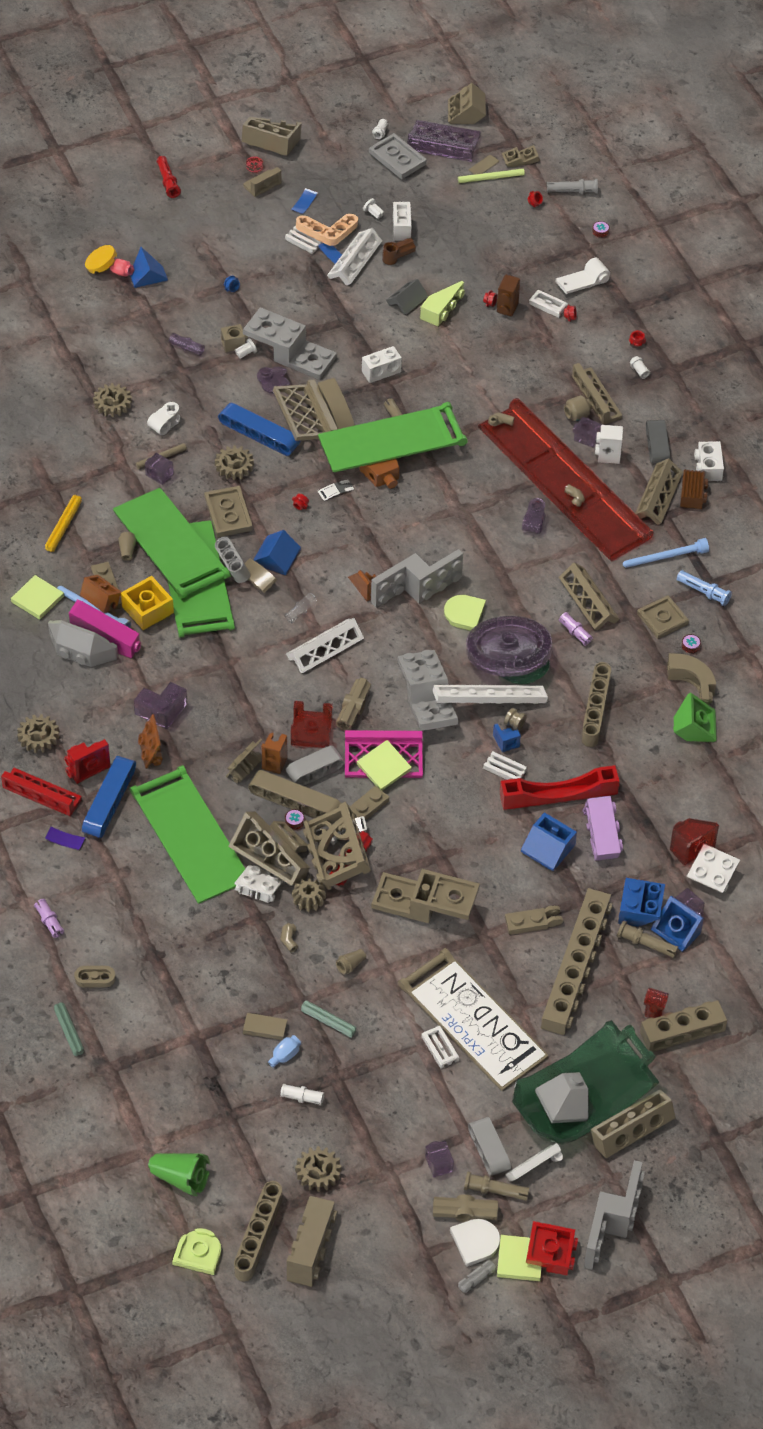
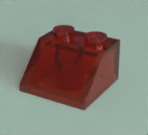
[670,818,719,866]

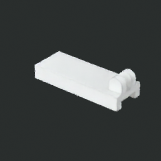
[505,1143,563,1182]

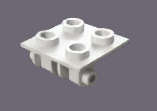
[687,844,740,893]
[235,865,283,903]

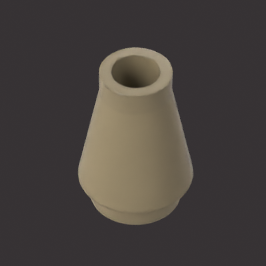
[118,532,137,561]
[336,949,366,974]

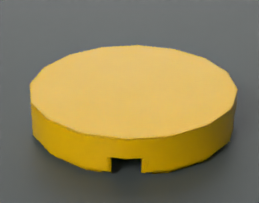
[85,245,117,274]

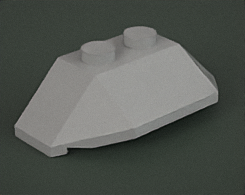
[48,620,118,667]

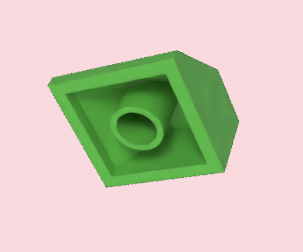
[673,693,716,742]

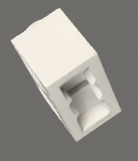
[393,202,411,241]
[362,346,401,383]
[694,441,724,481]

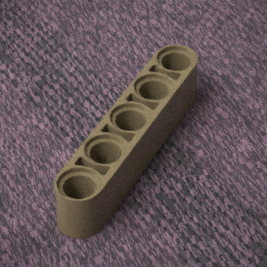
[582,662,611,747]
[248,770,341,824]
[234,1181,282,1282]

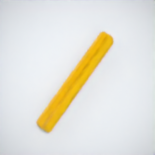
[45,495,82,552]

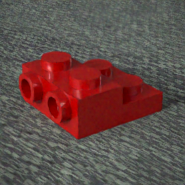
[64,739,111,784]
[526,1221,578,1275]

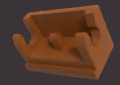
[80,575,121,613]
[261,733,288,774]

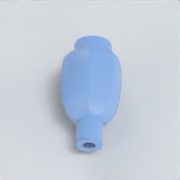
[268,1035,302,1068]

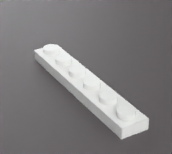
[433,685,548,704]

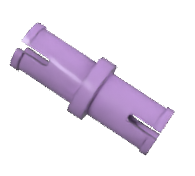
[559,612,593,646]
[34,899,64,938]

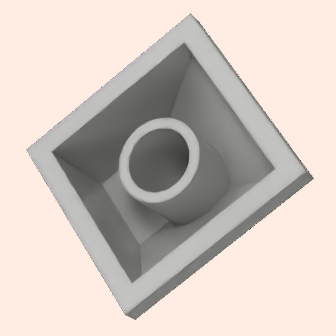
[535,1072,588,1123]

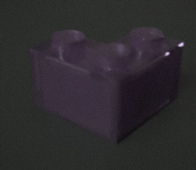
[134,682,187,729]

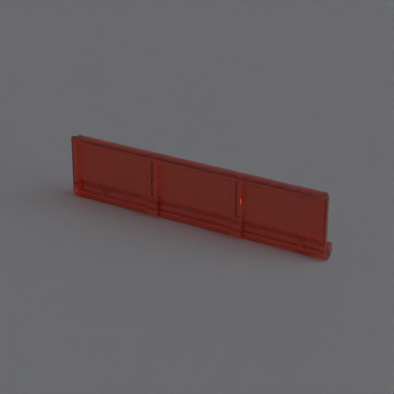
[478,398,654,562]

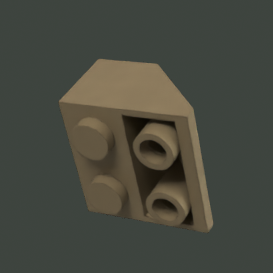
[448,83,486,124]

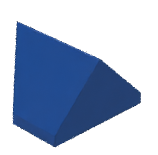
[130,247,168,288]

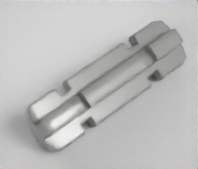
[458,1260,496,1293]

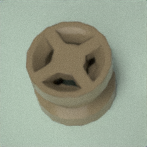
[504,708,527,731]

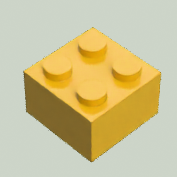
[121,576,174,630]

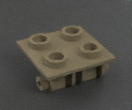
[225,739,262,783]

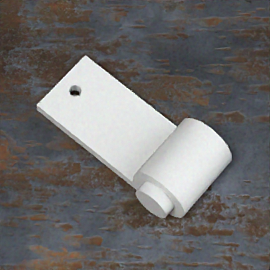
[555,257,610,294]

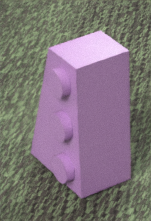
[583,796,623,861]

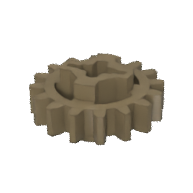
[93,383,132,417]
[215,445,254,480]
[17,714,60,753]
[295,1146,341,1192]

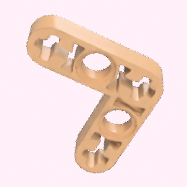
[296,214,358,246]

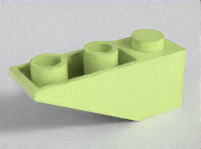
[420,281,465,326]

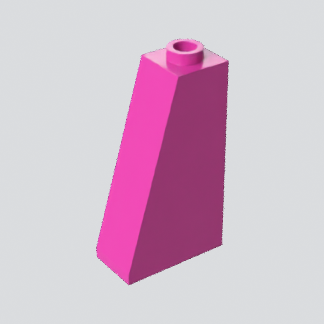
[69,599,141,658]

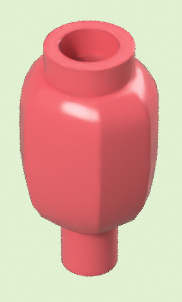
[109,259,134,277]

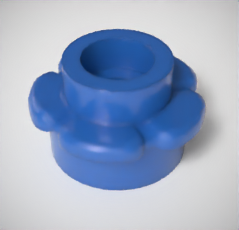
[224,275,240,292]

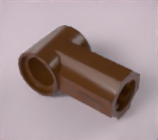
[382,238,416,265]

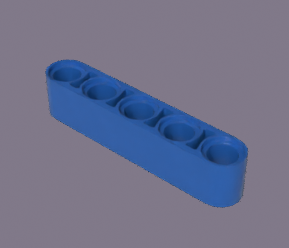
[218,403,301,456]
[82,756,136,838]

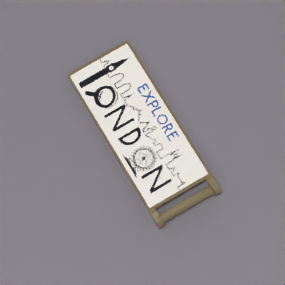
[398,948,548,1091]

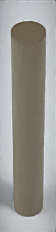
[135,443,187,469]

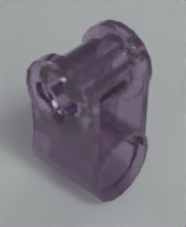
[522,498,545,534]

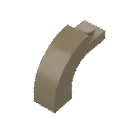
[667,653,716,705]

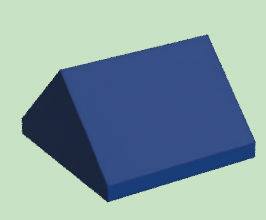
[253,530,301,575]
[651,896,704,952]

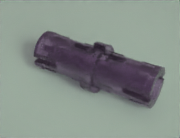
[169,333,205,356]

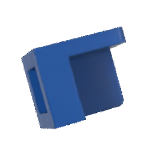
[493,724,521,753]

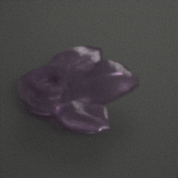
[257,367,290,394]

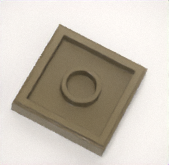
[637,595,689,639]

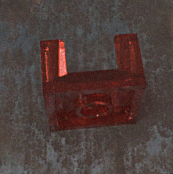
[291,701,333,748]

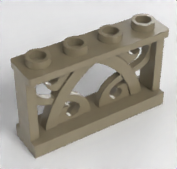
[303,802,371,890]

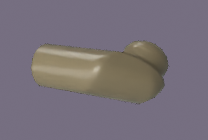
[488,412,515,426]
[565,484,585,507]
[280,923,298,953]

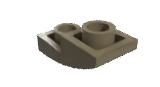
[502,145,540,167]
[245,558,277,593]

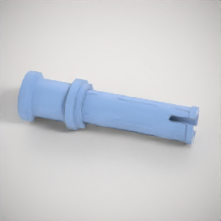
[677,570,732,606]

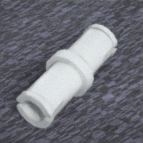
[281,1084,324,1105]

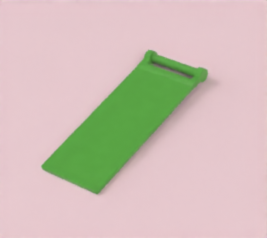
[318,402,468,472]
[113,488,231,599]
[167,521,235,638]
[130,765,245,903]

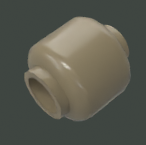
[564,395,592,421]

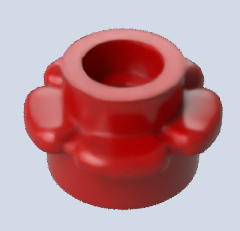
[528,191,543,207]
[483,290,498,307]
[564,305,577,322]
[629,330,646,347]
[292,493,309,510]

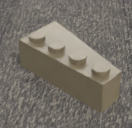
[287,1196,338,1287]

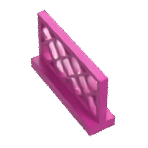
[345,730,423,778]

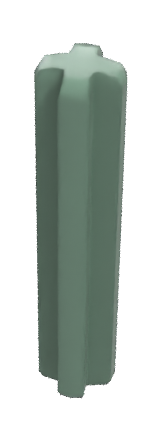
[301,1001,356,1037]
[54,1002,84,1056]

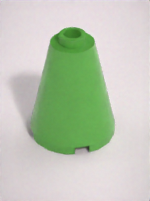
[148,1153,210,1196]

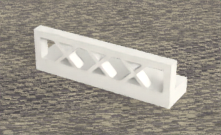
[327,228,382,285]
[286,618,364,673]

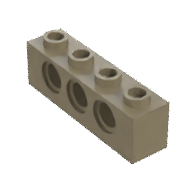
[640,1000,727,1053]
[591,1090,675,1158]

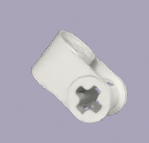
[147,402,180,435]

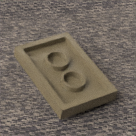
[204,486,253,538]

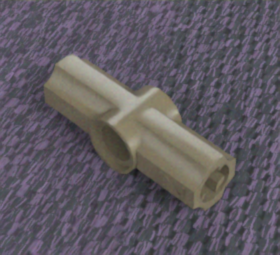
[336,678,371,731]
[433,1194,498,1223]

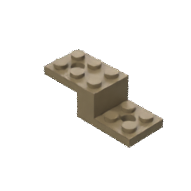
[371,869,480,923]

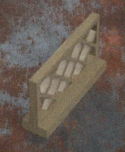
[273,379,338,441]

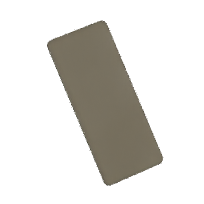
[468,155,499,175]

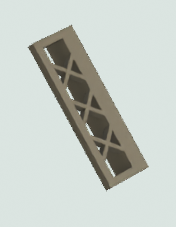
[572,363,622,425]
[635,458,683,525]
[559,562,620,631]

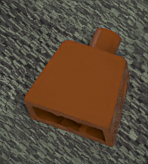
[359,458,399,489]

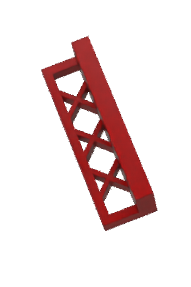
[1,768,82,816]

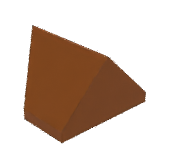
[348,570,377,601]

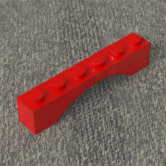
[500,765,619,810]

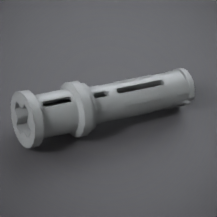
[547,179,598,194]

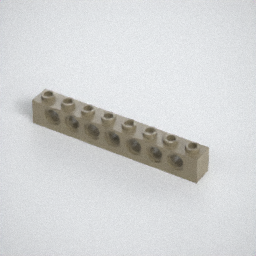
[541,888,613,1036]

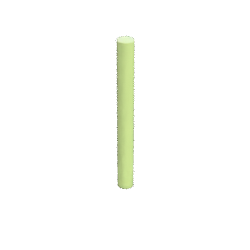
[458,169,524,183]

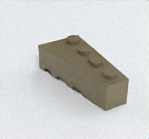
[228,811,310,886]

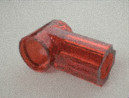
[643,988,669,1019]

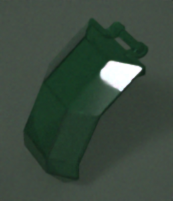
[512,1020,659,1145]

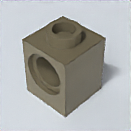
[221,324,248,352]

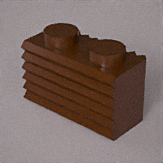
[497,275,520,316]
[680,469,708,509]

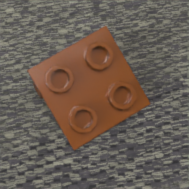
[138,714,163,769]

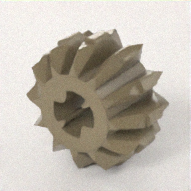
[292,877,326,912]

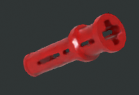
[156,156,181,198]

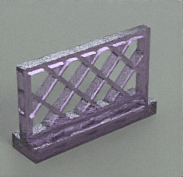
[407,120,481,162]

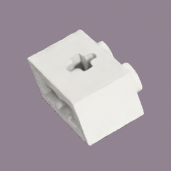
[595,425,623,464]

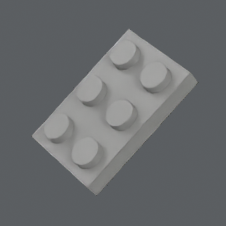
[369,133,427,179]

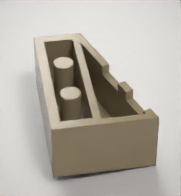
[242,117,302,156]

